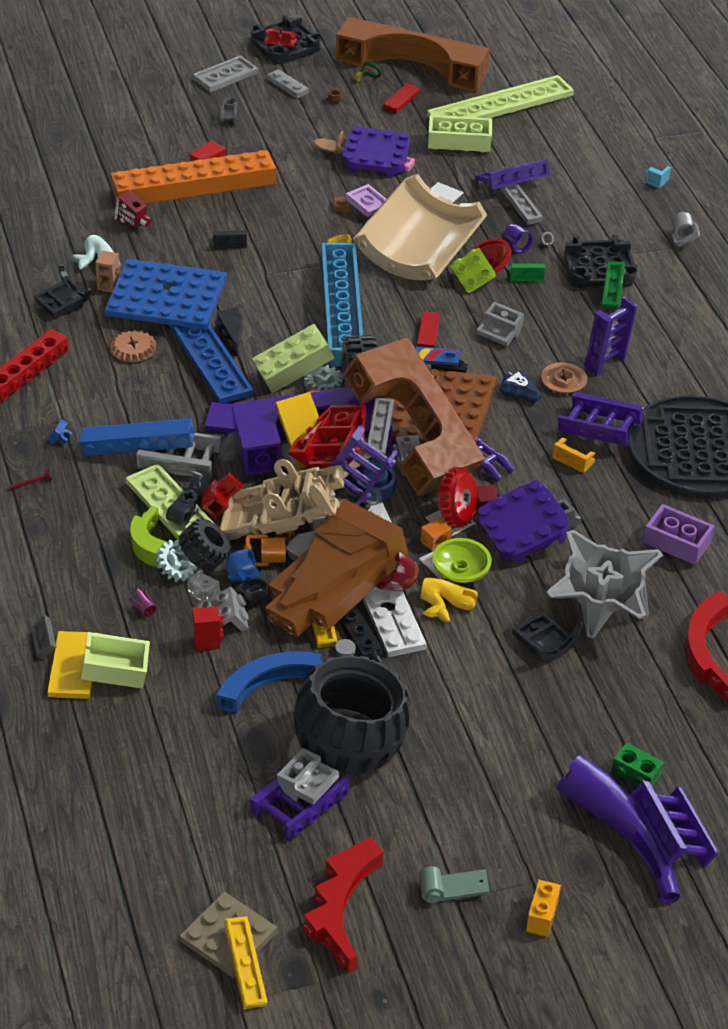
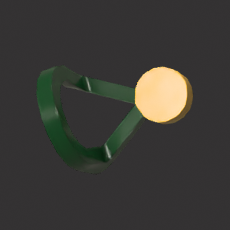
[355,61,382,82]

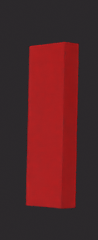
[383,83,420,113]
[417,311,440,348]

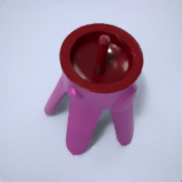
[129,589,157,617]

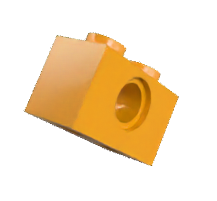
[526,880,561,937]

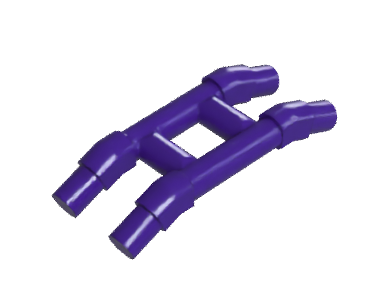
[476,438,515,482]

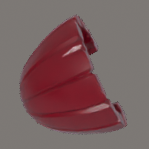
[376,552,419,591]

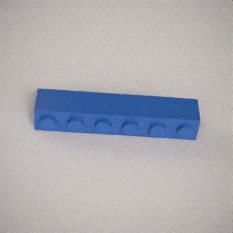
[79,418,195,456]

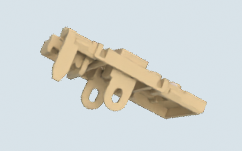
[220,459,345,541]

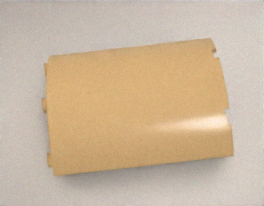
[353,174,487,280]

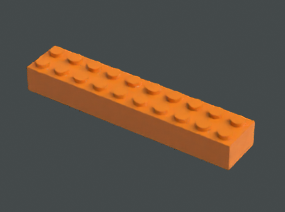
[111,150,276,204]

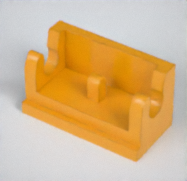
[553,438,595,473]

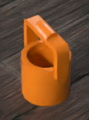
[244,534,286,567]

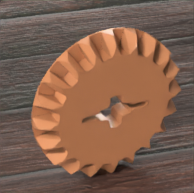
[110,330,156,362]
[541,362,587,395]

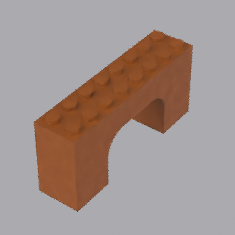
[342,337,485,497]

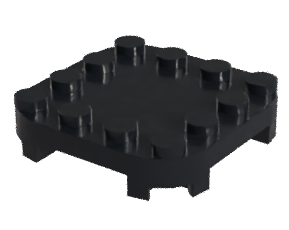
[250,14,321,64]
[564,235,637,288]

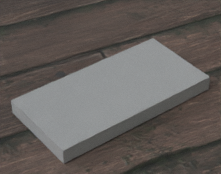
[192,55,259,92]

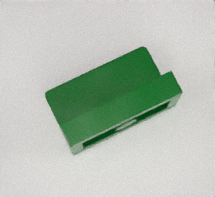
[509,264,545,281]

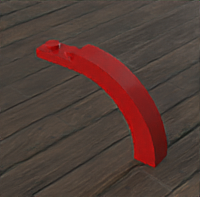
[685,591,728,703]

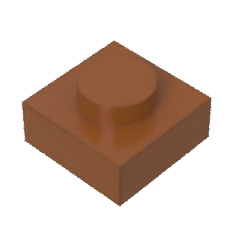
[334,196,350,212]

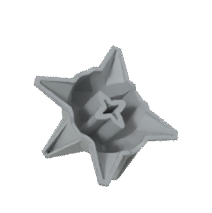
[547,530,663,638]

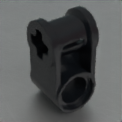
[166,490,198,526]

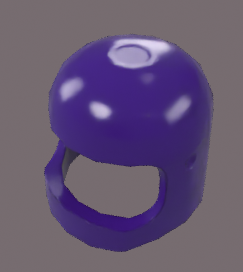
[501,224,534,253]

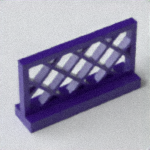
[475,159,550,189]

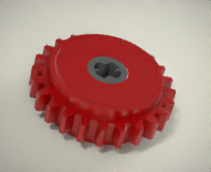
[438,467,478,528]

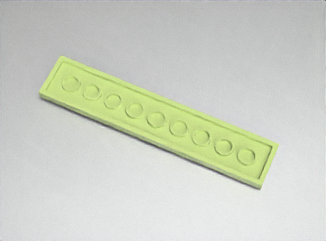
[427,75,574,118]

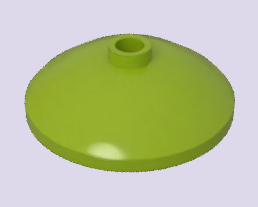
[432,538,491,583]

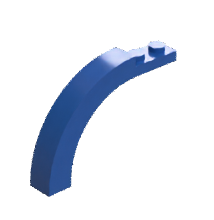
[217,651,324,713]

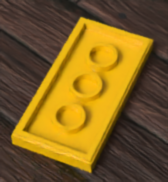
[274,392,319,471]
[48,631,99,699]

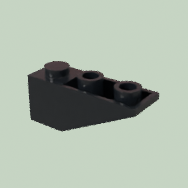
[215,307,242,356]

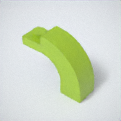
[130,506,167,568]

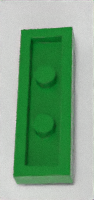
[602,262,625,309]

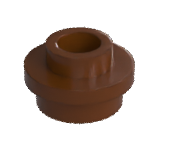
[327,89,342,103]

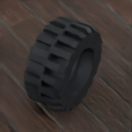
[342,335,377,388]

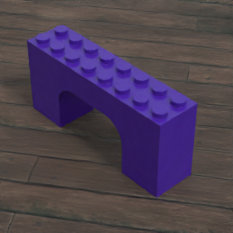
[232,387,392,476]

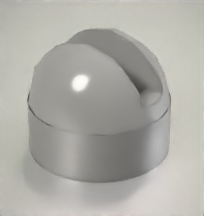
[539,232,554,246]

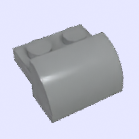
[477,302,524,346]
[277,748,339,805]

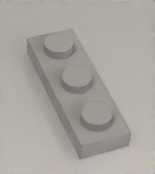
[267,69,309,99]

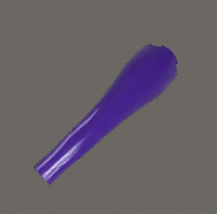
[557,755,680,904]

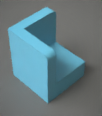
[646,166,671,189]

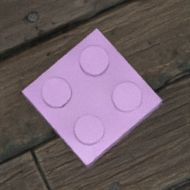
[345,184,387,217]

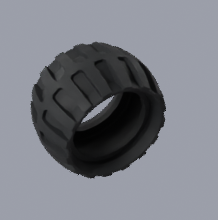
[294,655,410,775]

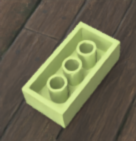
[428,115,492,152]
[252,324,335,393]

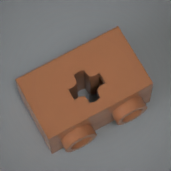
[96,250,120,292]

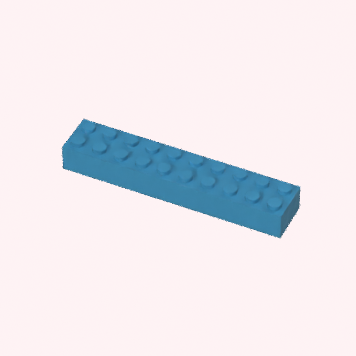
[321,243,363,367]

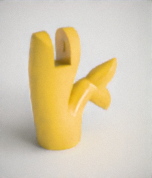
[421,578,478,622]

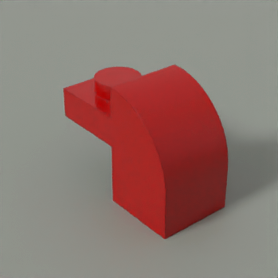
[202,473,243,519]

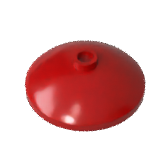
[471,238,511,274]

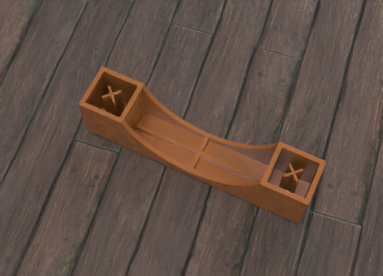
[336,17,490,92]

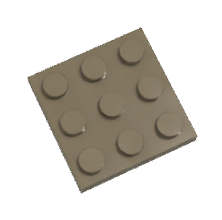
[180,892,277,978]

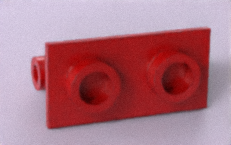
[265,29,297,48]

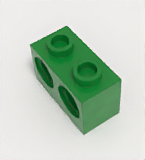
[611,742,664,787]

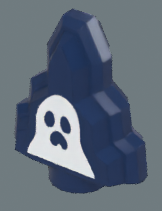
[499,370,541,402]

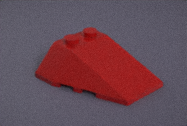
[288,405,366,470]

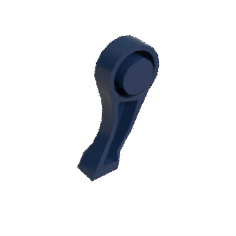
[348,459,396,501]

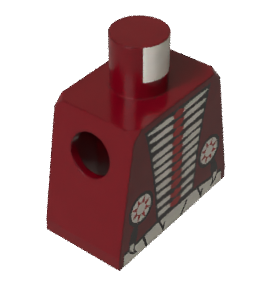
[114,189,152,230]

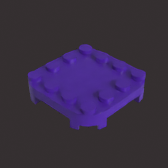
[342,126,410,178]
[478,480,570,564]

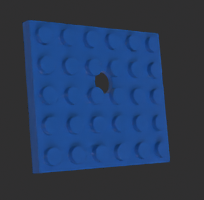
[105,259,227,330]

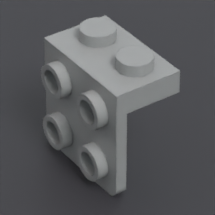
[197,587,249,632]

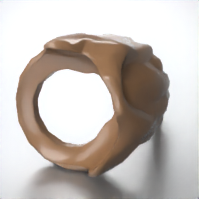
[314,131,347,154]

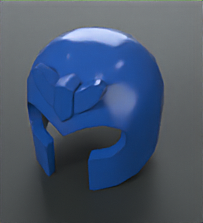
[226,548,261,585]

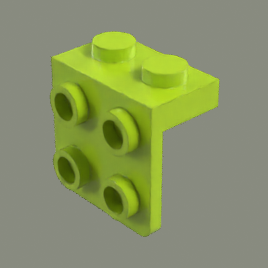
[451,248,496,293]

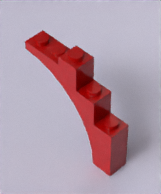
[303,837,384,973]

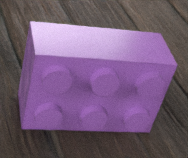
[643,504,715,565]

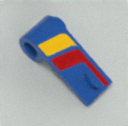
[415,347,462,366]

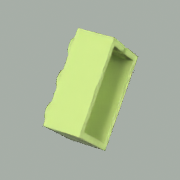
[81,632,150,689]

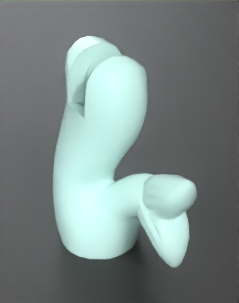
[72,235,121,270]

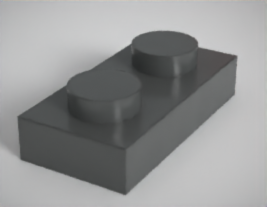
[31,615,57,659]

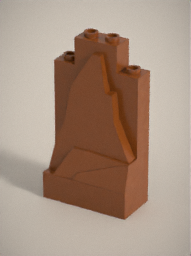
[266,499,409,636]

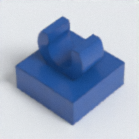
[47,419,72,445]

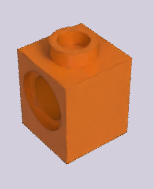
[421,518,452,552]

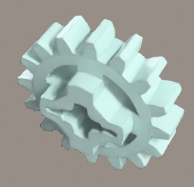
[304,365,343,391]
[155,540,197,582]

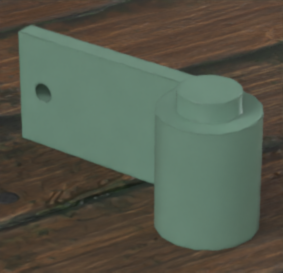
[419,867,490,903]

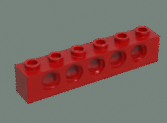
[0,329,69,403]

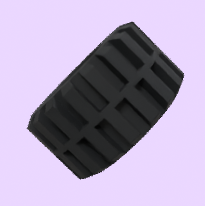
[178,518,232,571]

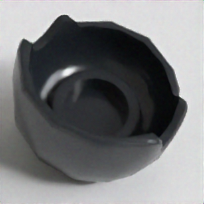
[188,471,210,502]
[238,578,270,604]

